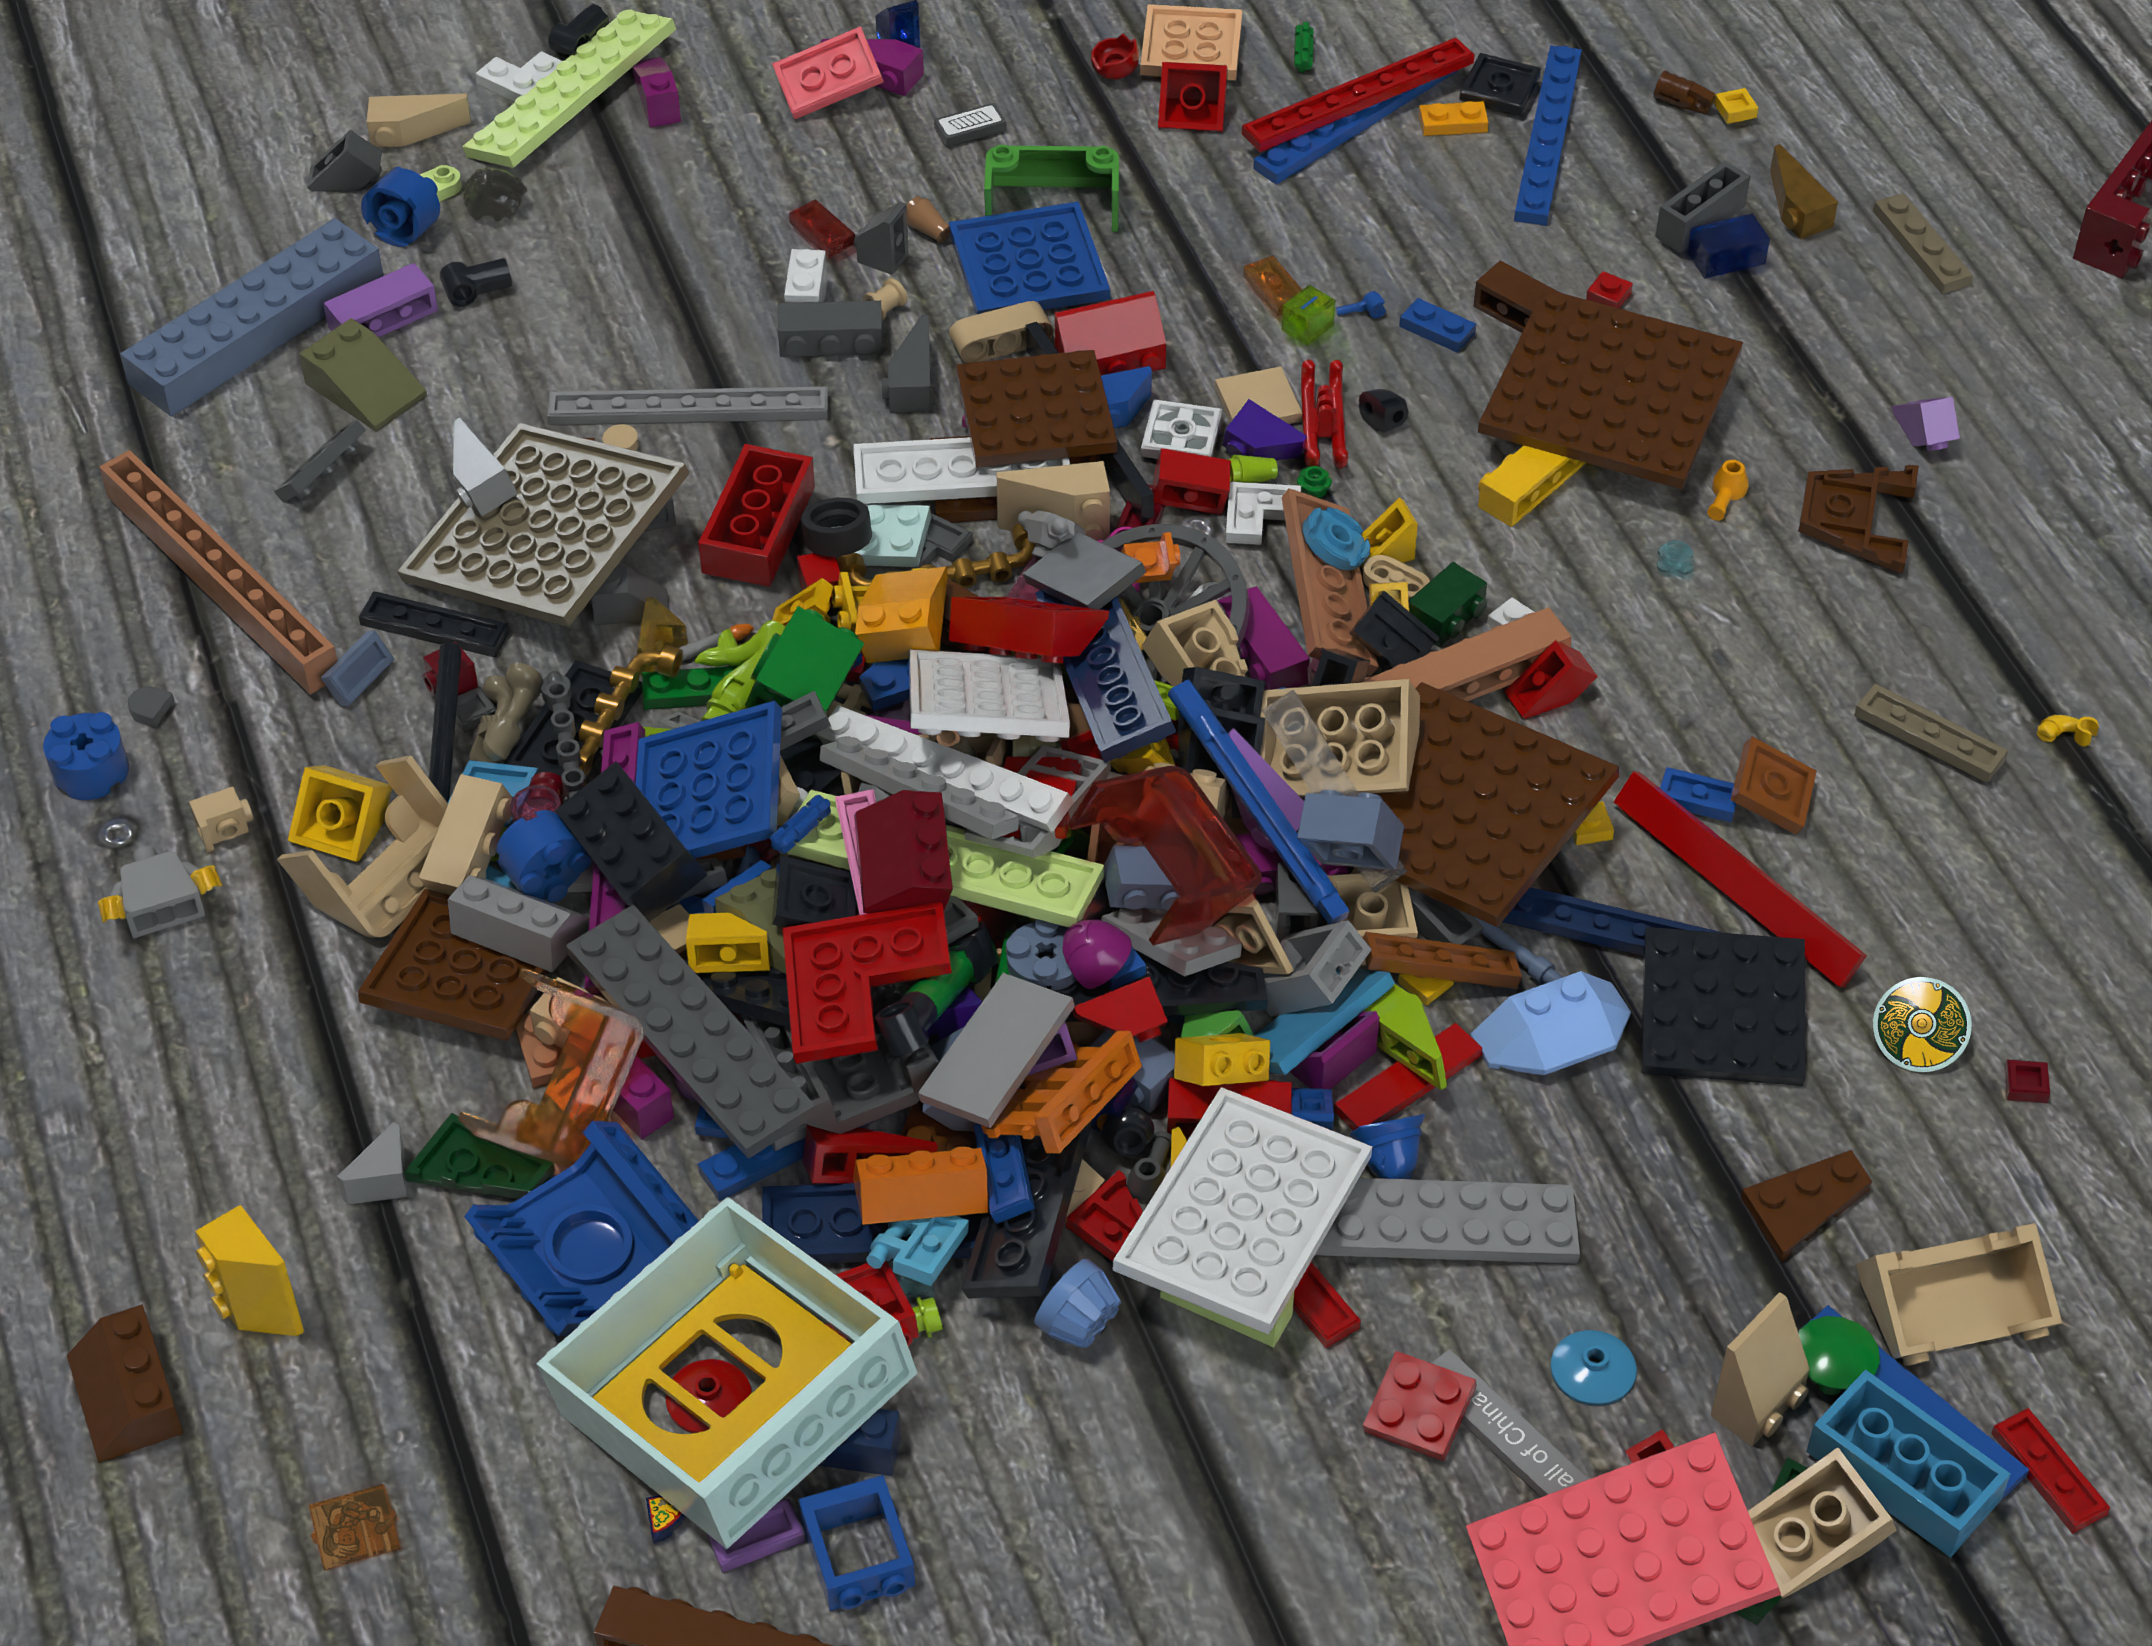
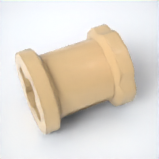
[863,278,908,320]

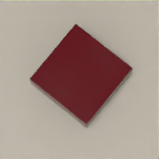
[2004,1059,2050,1103]

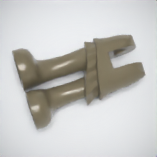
[470,662,543,763]

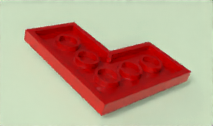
[782,901,952,1064]

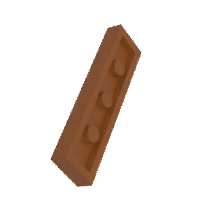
[1363,932,1522,989]

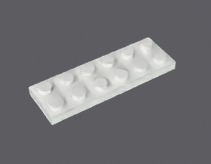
[853,437,1070,504]

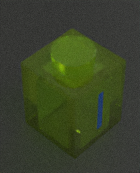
[1282,284,1336,346]

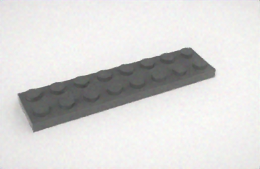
[566,905,817,1159]

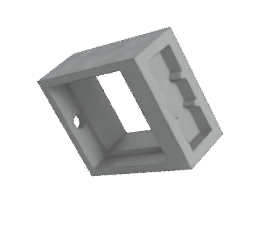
[1264,920,1372,1017]

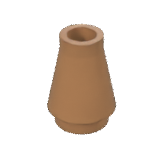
[906,196,950,243]

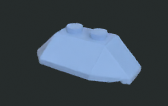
[1470,971,1631,1075]

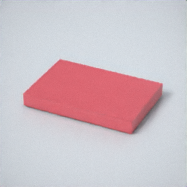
[772,26,884,119]

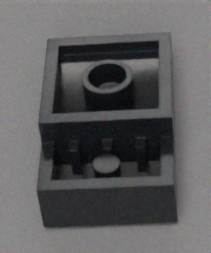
[1178,667,1266,790]

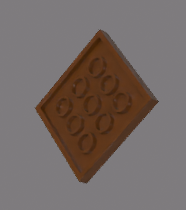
[956,350,1117,468]
[358,889,549,1041]

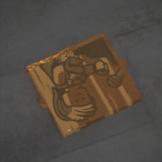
[309,1484,400,1570]

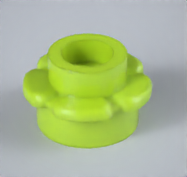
[912,1297,943,1338]

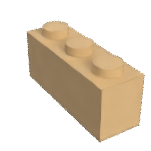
[419,774,514,895]

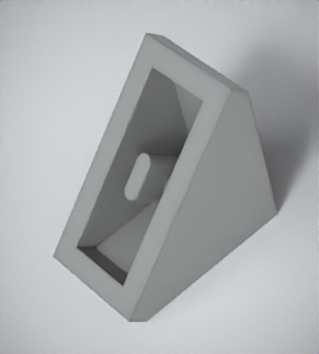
[337,1122,408,1204]

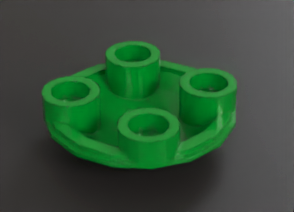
[1798,1316,1880,1395]

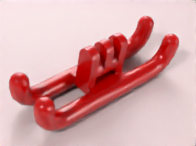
[1301,359,1349,469]

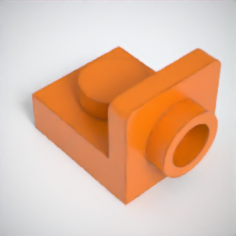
[1121,532,1180,583]

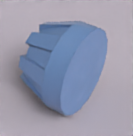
[1034,1258,1121,1349]

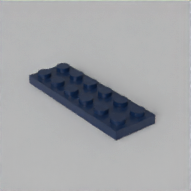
[762,1183,984,1263]

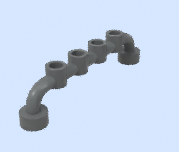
[540,671,586,799]

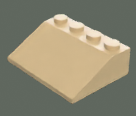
[1260,679,1420,798]

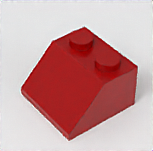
[1158,62,1228,132]

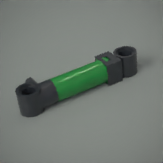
[874,921,1000,1056]

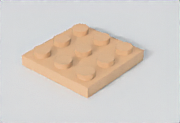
[1140,4,1242,80]

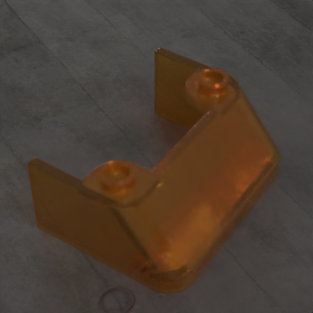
[458,968,644,1168]

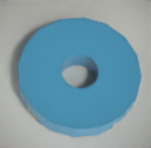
[1302,507,1370,571]

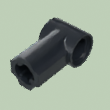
[548,3,609,57]
[440,258,512,307]

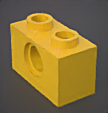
[1174,1033,1270,1086]

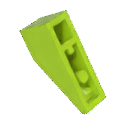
[1363,984,1447,1090]

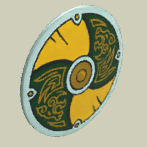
[1873,977,1972,1072]

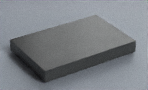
[1022,532,1146,610]

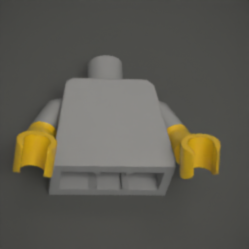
[98,846,223,938]

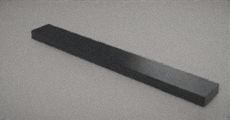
[1025,321,1154,523]

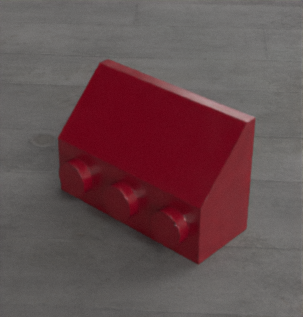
[854,790,953,913]

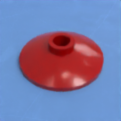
[665,1359,752,1434]

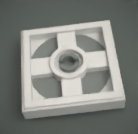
[1141,400,1223,459]

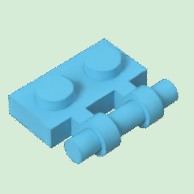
[866,1216,969,1286]

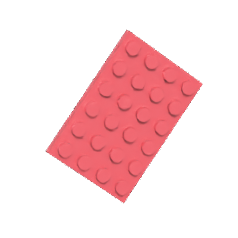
[1466,1432,1781,1646]

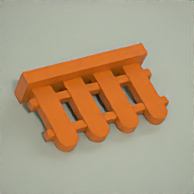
[981,1031,1142,1153]

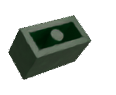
[1408,562,1487,648]

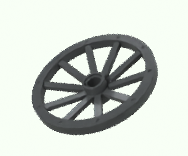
[1101,524,1250,686]

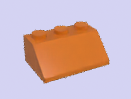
[853,1147,988,1225]

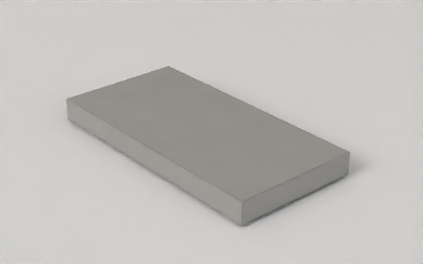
[918,973,1075,1128]

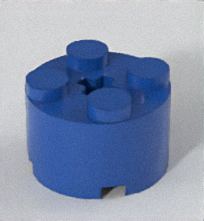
[361,167,440,247]
[43,712,129,800]
[496,810,591,903]

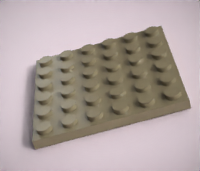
[397,423,689,627]

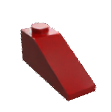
[803,1125,938,1183]

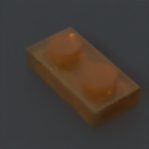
[1243,255,1308,316]

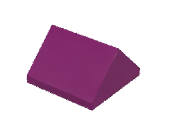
[1290,1011,1380,1089]

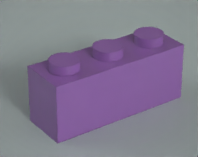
[324,263,438,337]

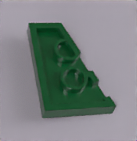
[404,1113,555,1199]

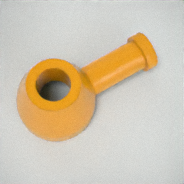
[1707,460,1749,521]

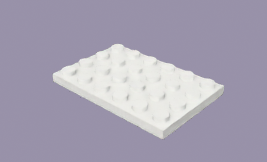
[909,649,1070,742]
[1113,1087,1372,1335]

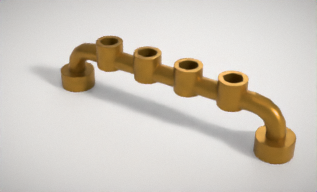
[837,523,1035,589]
[579,645,683,776]

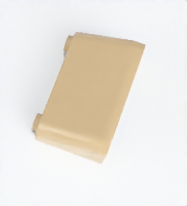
[1855,1223,2062,1366]

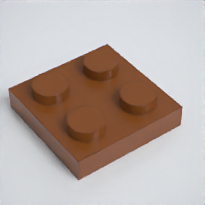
[1731,736,1817,834]

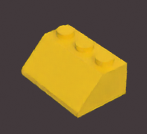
[195,1204,304,1336]

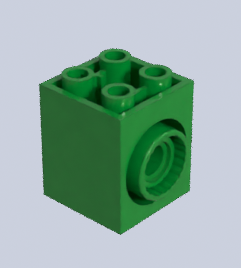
[745,606,864,738]

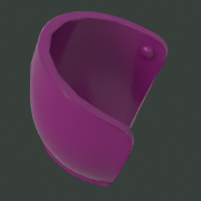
[1062,920,1132,989]

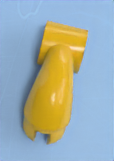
[2037,715,2099,747]

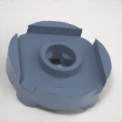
[1006,919,1077,991]

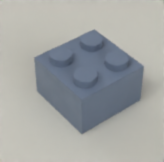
[1297,789,1404,870]

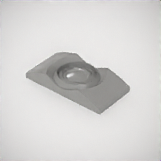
[964,745,1111,858]

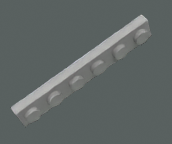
[820,736,1020,840]

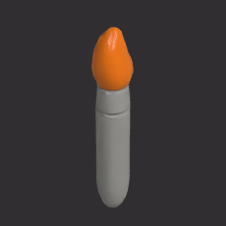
[679,623,754,661]

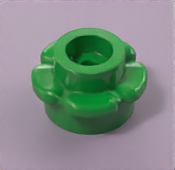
[1297,466,1332,498]

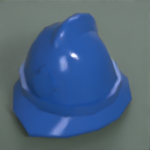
[1350,1114,1425,1180]

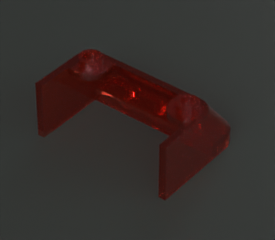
[1067,766,1262,946]

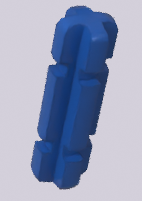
[770,795,831,854]

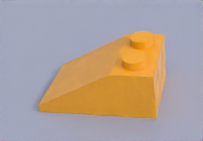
[855,567,948,663]

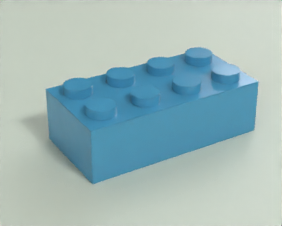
[1806,1369,2011,1557]

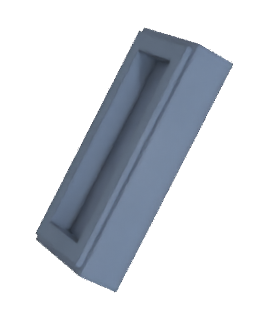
[321,630,395,707]

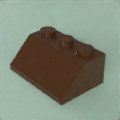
[67,1304,184,1463]

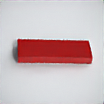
[1991,1408,2110,1534]

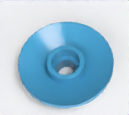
[1550,1330,1637,1406]

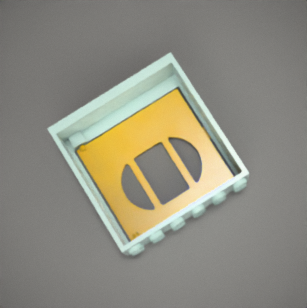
[536,1197,918,1549]

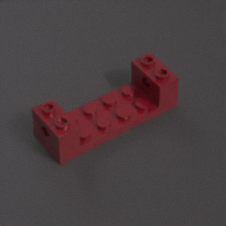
[2073,120,2152,279]

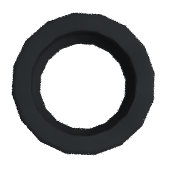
[801,497,872,557]

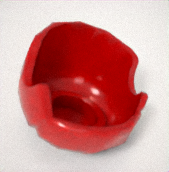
[1091,34,1140,80]

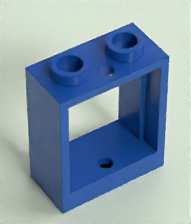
[798,1475,915,1611]

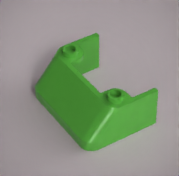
[984,145,1119,232]

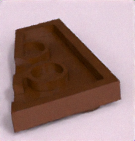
[1741,1150,1872,1262]

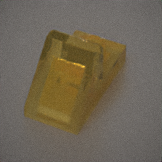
[637,597,688,676]

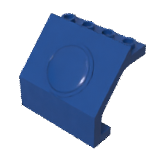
[464,1121,699,1337]

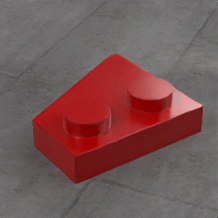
[1066,1170,1143,1261]

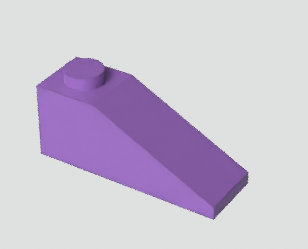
[1228,728,1304,853]

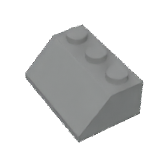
[448,875,590,973]

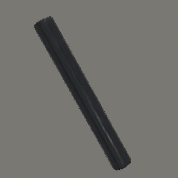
[429,643,462,802]

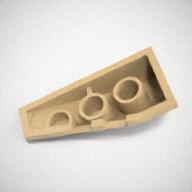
[1142,600,1248,686]

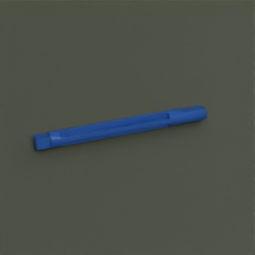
[1168,679,1349,925]

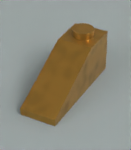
[1770,144,1838,240]

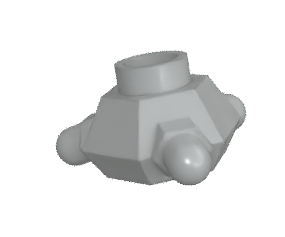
[1018,510,1093,559]

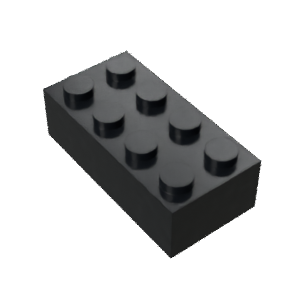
[555,761,708,922]

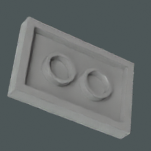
[1101,908,1242,976]

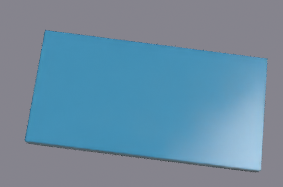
[1255,968,1395,1075]

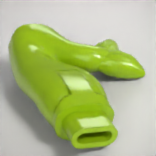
[694,620,786,721]

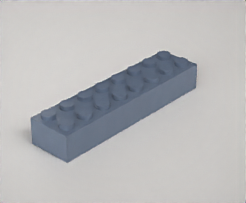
[120,218,384,417]

